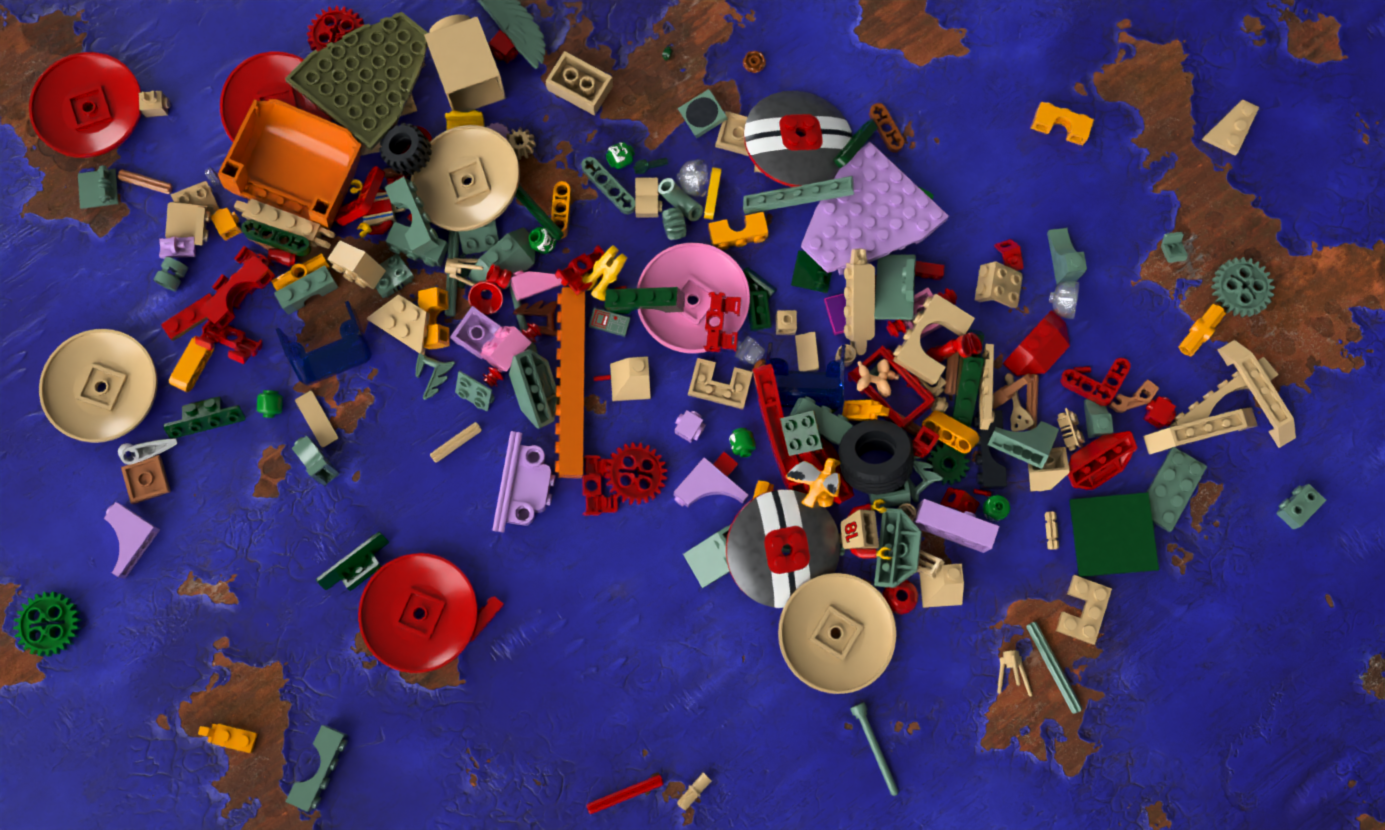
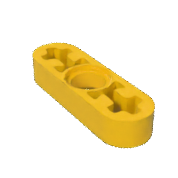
[704,167,722,220]

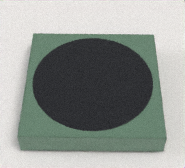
[678,89,728,139]

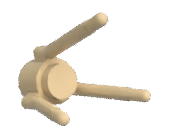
[445,257,486,292]
[997,651,1032,696]

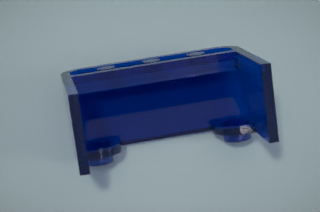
[276,301,372,385]
[766,342,846,409]

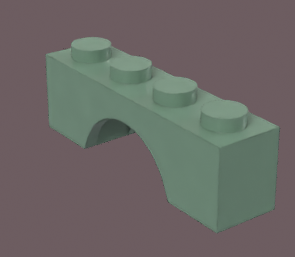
[385,177,439,256]
[286,725,348,812]

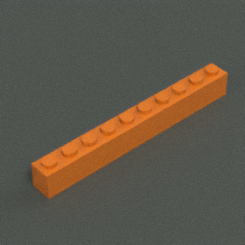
[555,287,585,478]

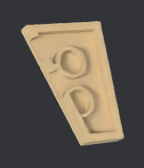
[1202,99,1259,155]

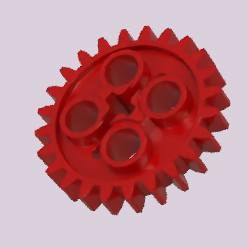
[307,5,365,52]
[604,442,667,505]

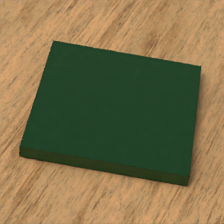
[1069,492,1159,577]

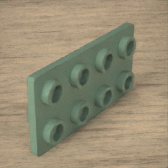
[874,255,916,320]

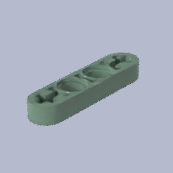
[581,157,636,214]

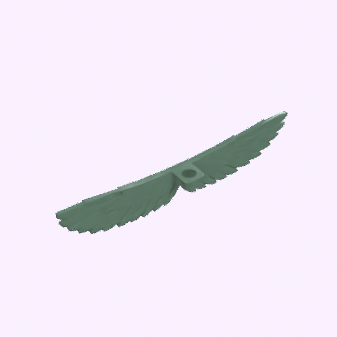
[477,0,546,69]

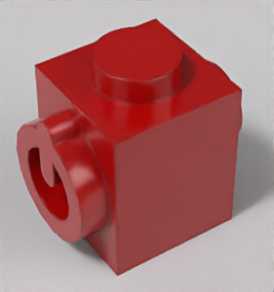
[488,30,518,64]
[1143,396,1177,429]
[912,425,940,458]

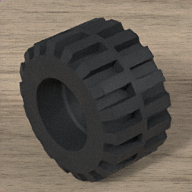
[379,123,432,176]

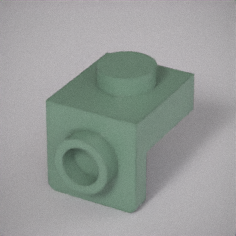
[1161,232,1188,263]

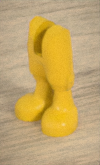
[582,245,627,301]

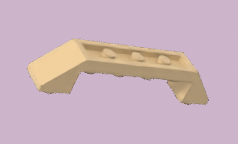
[1218,340,1296,448]
[1143,408,1258,455]

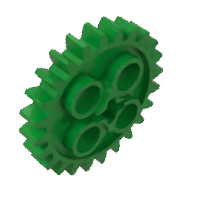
[13,592,82,657]

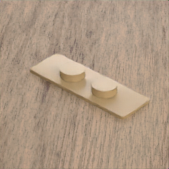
[295,391,338,448]

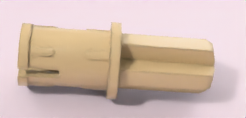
[677,772,712,810]

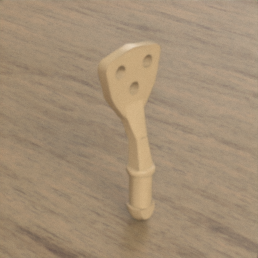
[1005,373,1035,431]

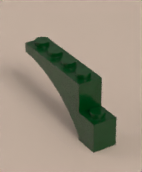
[952,329,984,428]

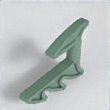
[416,353,455,400]
[908,456,944,502]

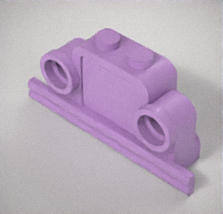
[492,431,555,533]

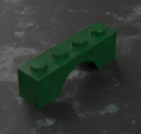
[605,287,685,314]

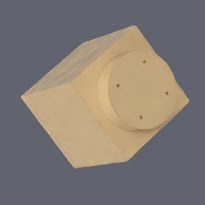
[424,15,506,112]

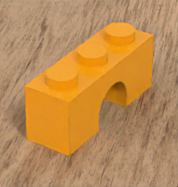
[1031,102,1094,146]
[708,212,769,251]
[418,287,450,350]

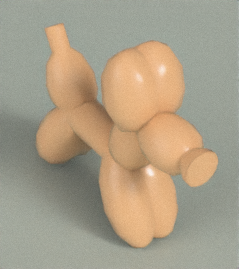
[857,359,899,398]

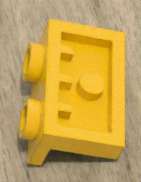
[445,110,484,130]

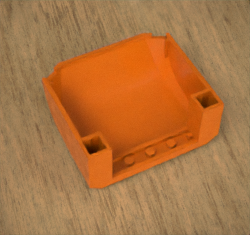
[218,99,362,230]

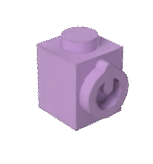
[675,410,706,443]

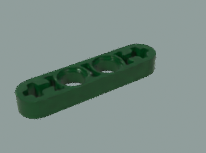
[833,119,878,168]
[241,220,312,256]

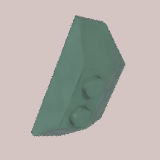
[468,227,536,289]
[509,349,559,429]
[874,508,922,588]

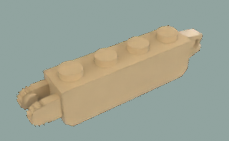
[234,199,336,249]
[844,248,875,355]

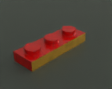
[161,293,213,341]

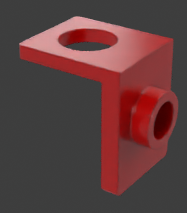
[994,239,1024,271]
[940,488,980,514]

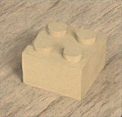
[327,241,386,289]

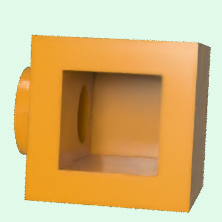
[210,208,242,241]

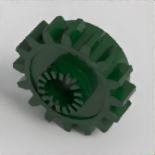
[926,443,970,486]

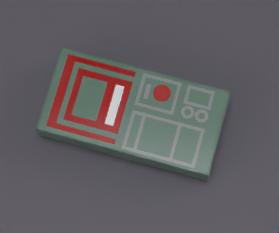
[589,308,631,337]

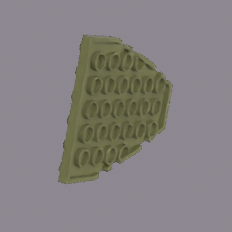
[285,12,428,150]

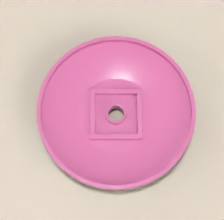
[637,243,750,353]

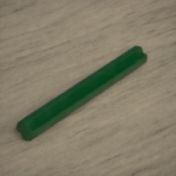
[515,185,564,240]

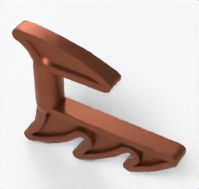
[513,300,558,337]

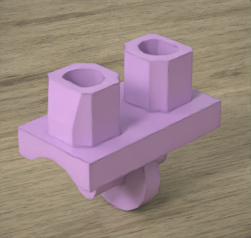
[159,237,195,259]

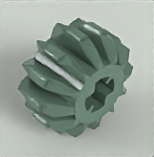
[662,208,686,240]

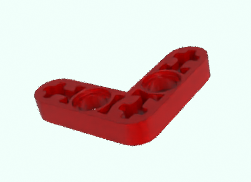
[334,166,385,226]
[1060,358,1131,406]

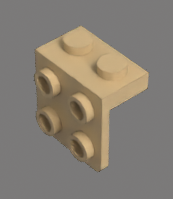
[165,202,210,246]
[975,262,1023,308]

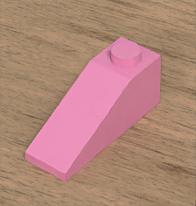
[509,270,562,301]

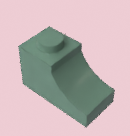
[1084,398,1113,438]

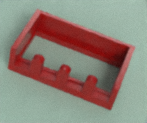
[848,345,934,430]

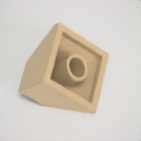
[610,357,651,401]
[1028,447,1069,491]
[919,564,964,608]

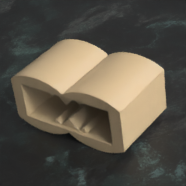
[636,178,662,218]

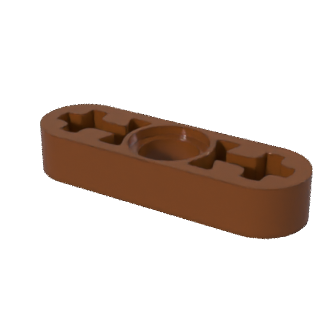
[869,103,904,153]

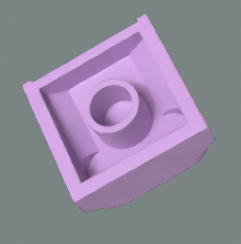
[450,306,501,359]

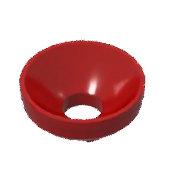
[468,280,503,315]
[882,580,918,615]

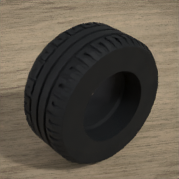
[839,420,914,495]

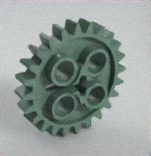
[1211,257,1275,318]

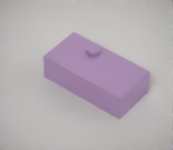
[913,499,999,553]

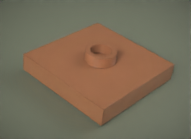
[121,455,171,504]

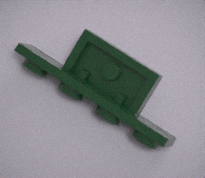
[163,396,245,439]
[316,531,389,591]

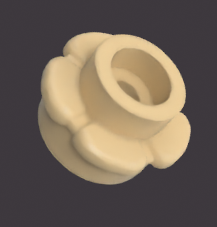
[931,396,948,413]

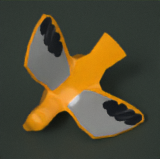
[786,458,840,508]

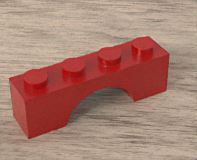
[199,255,275,330]

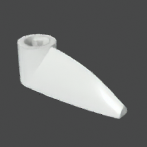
[118,439,177,465]

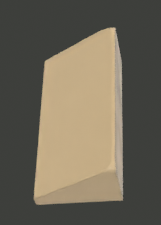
[795,332,819,373]

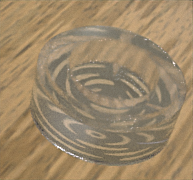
[205,167,221,186]

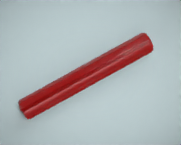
[587,775,663,814]

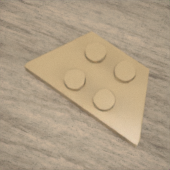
[367,295,430,355]

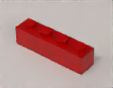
[915,261,945,281]
[470,596,505,642]

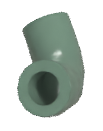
[658,178,703,221]

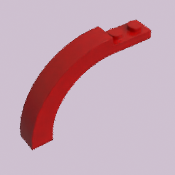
[752,364,809,495]

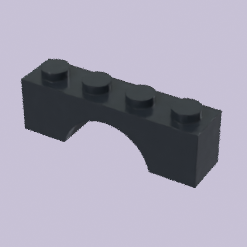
[973,410,1007,490]

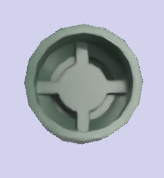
[153,257,189,292]

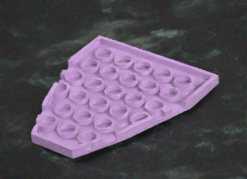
[801,142,949,273]

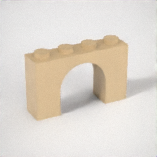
[893,294,975,385]

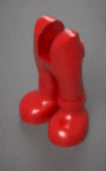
[925,333,982,362]

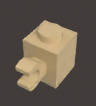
[139,91,170,117]

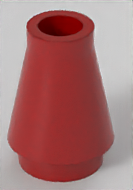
[268,249,296,267]

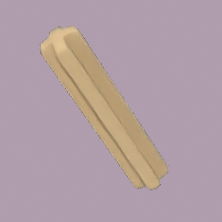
[430,422,481,462]

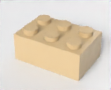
[546,51,613,116]

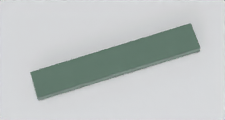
[743,176,854,214]

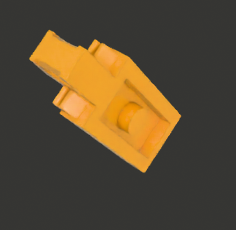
[842,400,890,421]
[198,724,258,753]

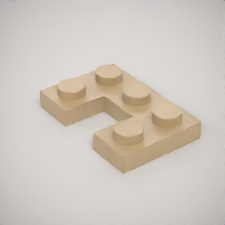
[688,358,753,409]
[1056,575,1112,645]

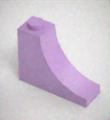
[674,458,748,507]
[104,502,160,579]

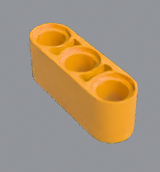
[551,181,572,239]
[169,336,215,392]
[922,411,979,453]

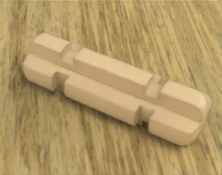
[1045,511,1059,550]

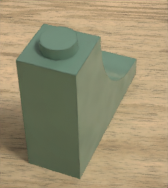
[1047,228,1087,285]
[988,421,1059,469]
[292,436,340,486]

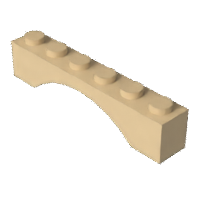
[1170,357,1279,427]

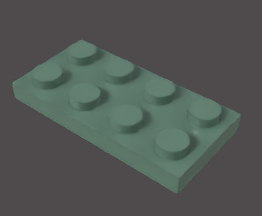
[1146,447,1207,532]

